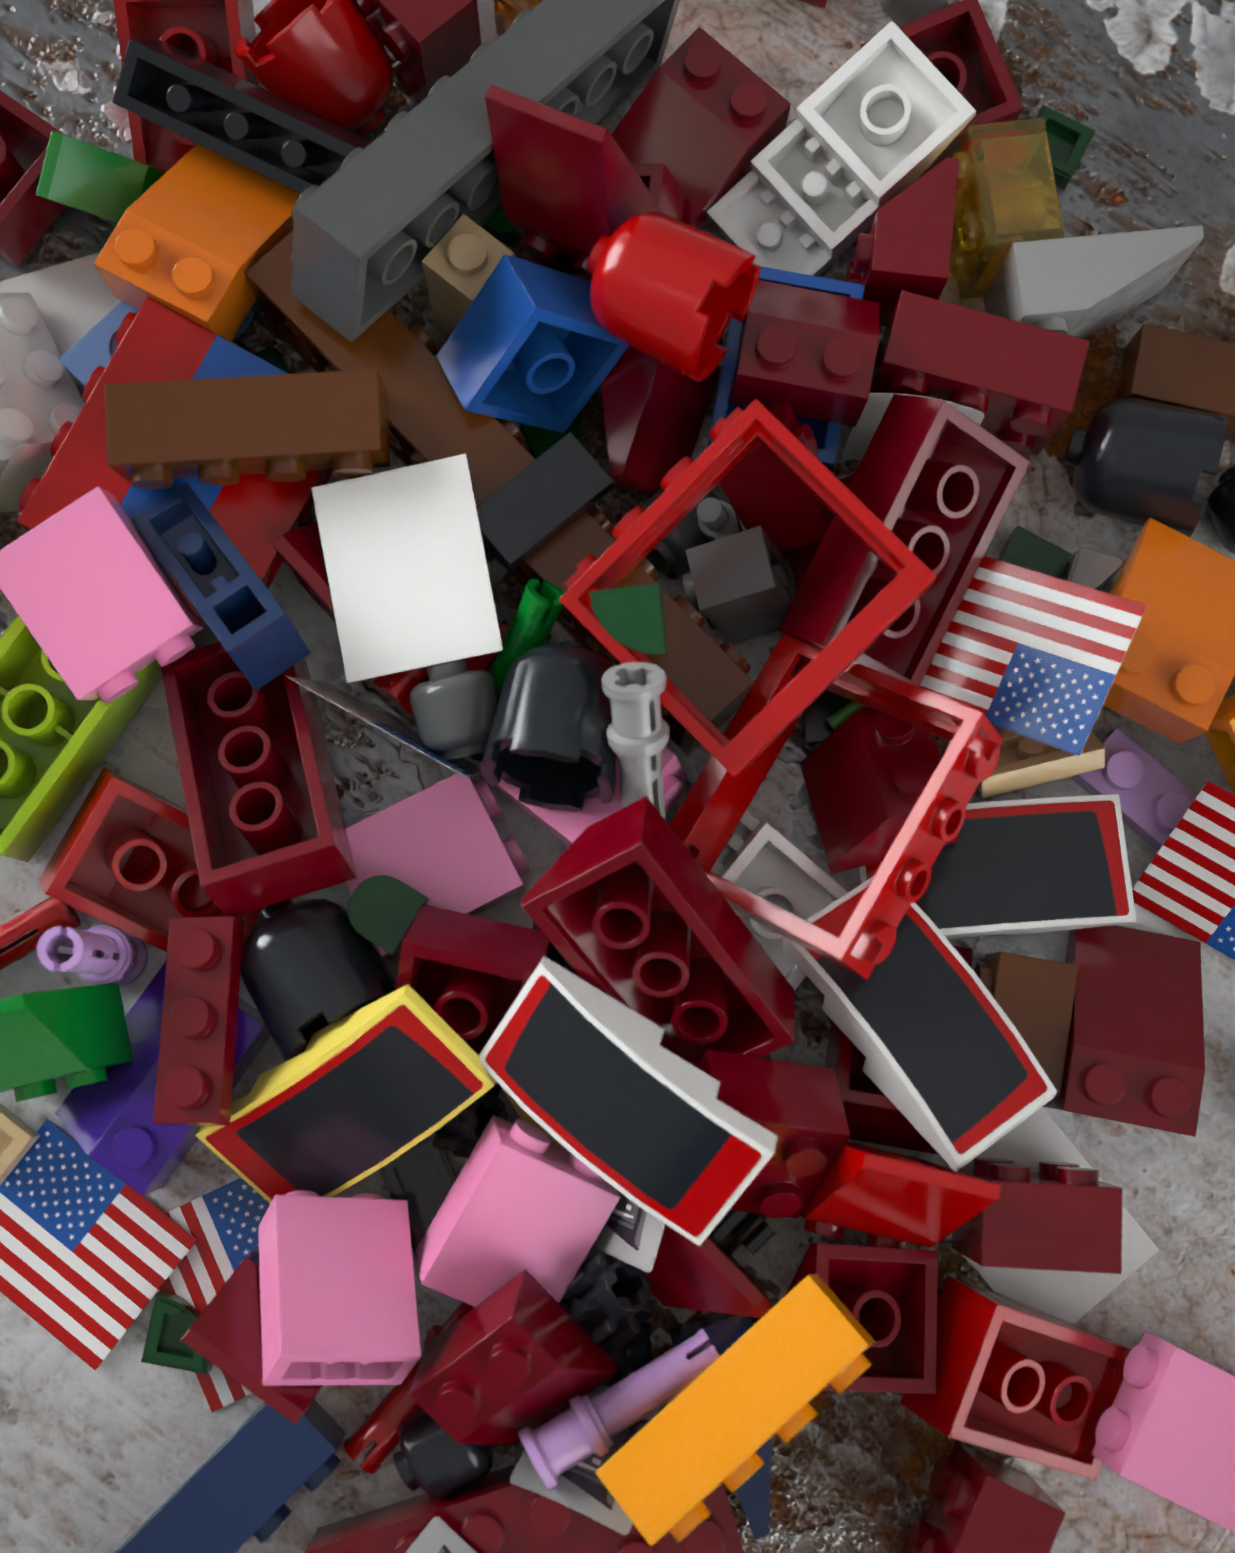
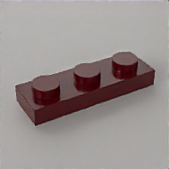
[153,916,244,1126]

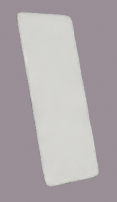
[0,441,54,513]

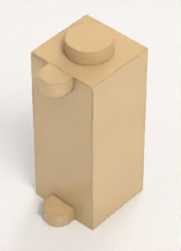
[422,214,515,336]

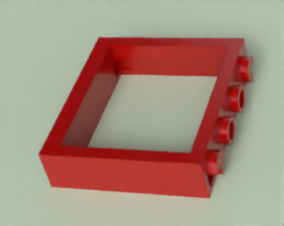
[558,399,937,777]
[670,634,1004,980]

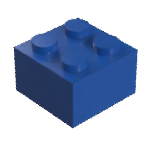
[436,254,630,433]

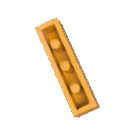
[595,1274,875,1546]

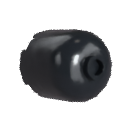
[1063,398,1227,537]
[480,641,620,812]
[240,898,396,1061]

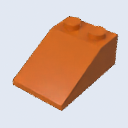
[93,144,301,342]
[1103,517,1235,745]

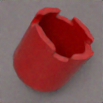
[235,0,394,135]
[587,211,761,383]

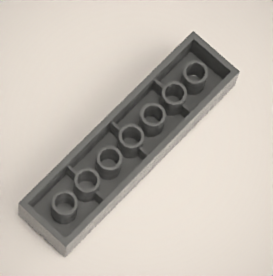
[291,0,680,343]

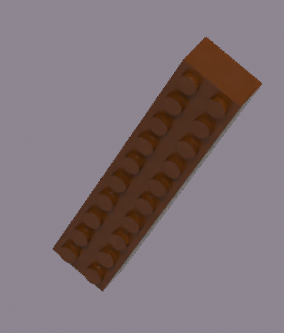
[245,231,753,757]

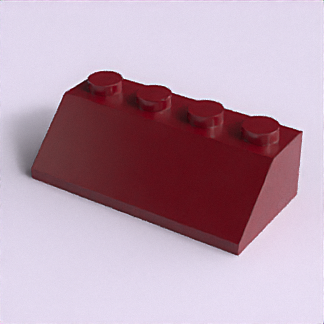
[778,394,1030,687]
[521,796,795,1068]

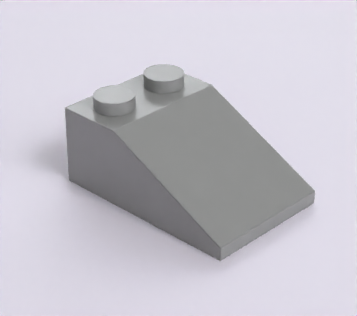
[983,225,1204,339]

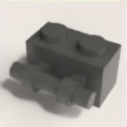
[683,497,797,644]

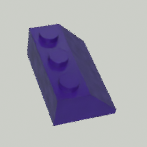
[55,961,271,1195]

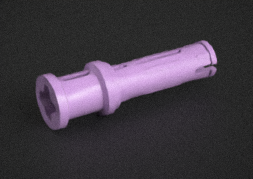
[37,925,148,986]
[518,1328,720,1490]

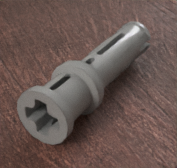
[602,662,670,820]

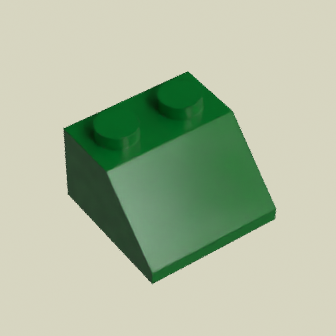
[0,982,134,1102]

